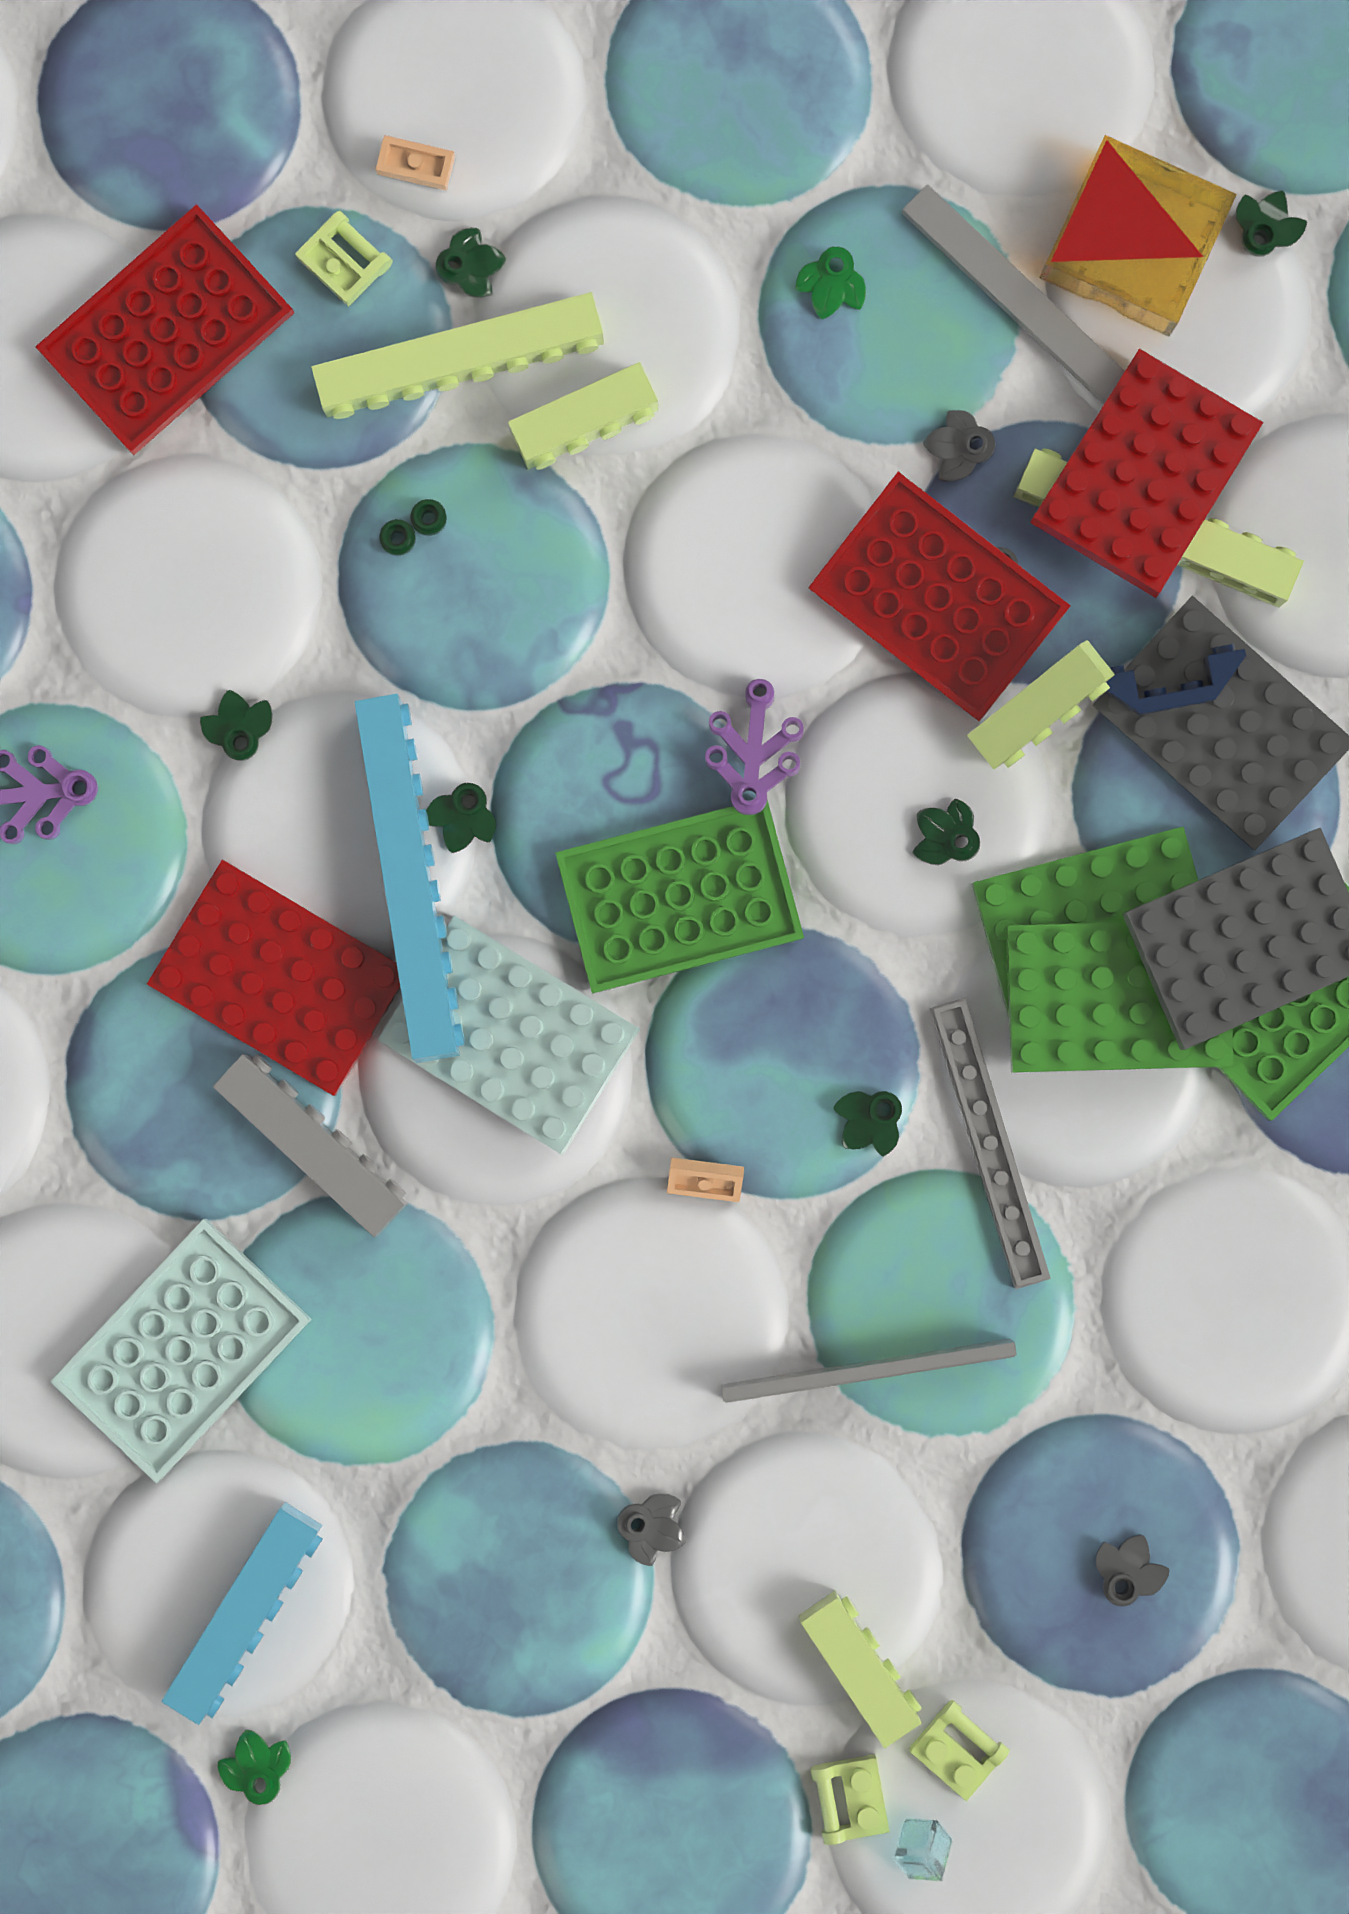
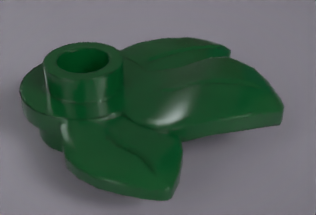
[1236,190,1307,257]
[435,228,506,298]
[200,690,273,761]
[426,783,496,853]
[913,798,981,865]
[833,1091,902,1157]

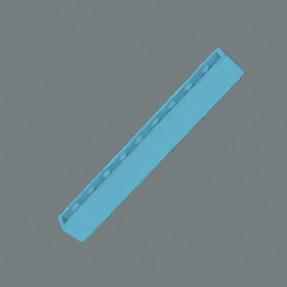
[354,693,465,1063]

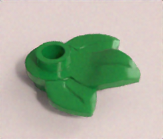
[795,246,866,319]
[218,1729,291,1805]

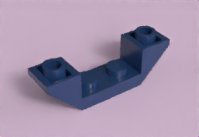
[1105,644,1246,715]

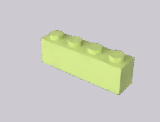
[508,362,658,470]
[967,640,1115,770]
[799,1591,922,1749]

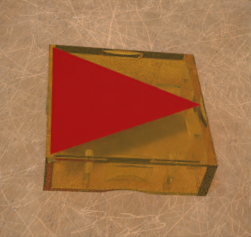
[1039,135,1237,337]

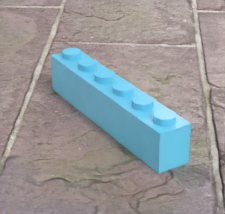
[161,1502,323,1725]

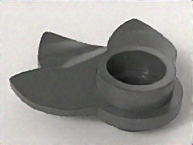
[923,410,996,482]
[617,1494,686,1566]
[1096,1534,1170,1606]

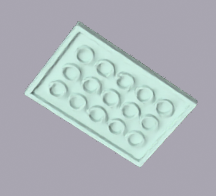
[378,916,640,1155]
[50,1219,312,1484]

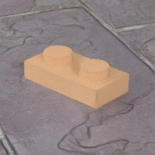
[376,135,455,191]
[667,1157,744,1202]

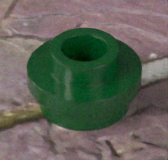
[410,499,447,536]
[379,519,416,556]

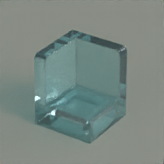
[893,1819,952,1881]

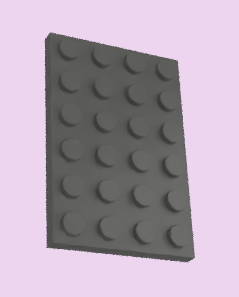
[1092,595,1349,850]
[1122,827,1349,1050]

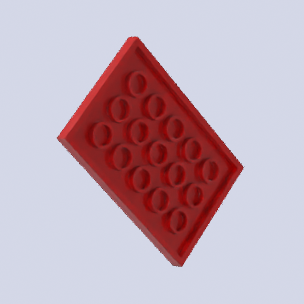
[35,204,294,456]
[1030,348,1264,598]
[808,471,1071,722]
[147,859,401,1096]

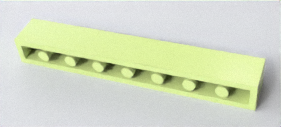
[311,292,604,419]
[1013,448,1304,608]

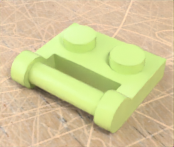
[295,211,393,307]
[909,1700,1010,1802]
[810,1754,890,1845]

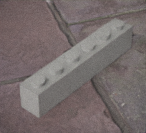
[212,1054,408,1237]

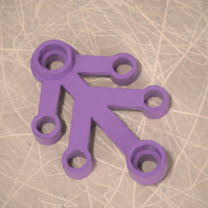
[705,679,804,815]
[0,745,98,844]

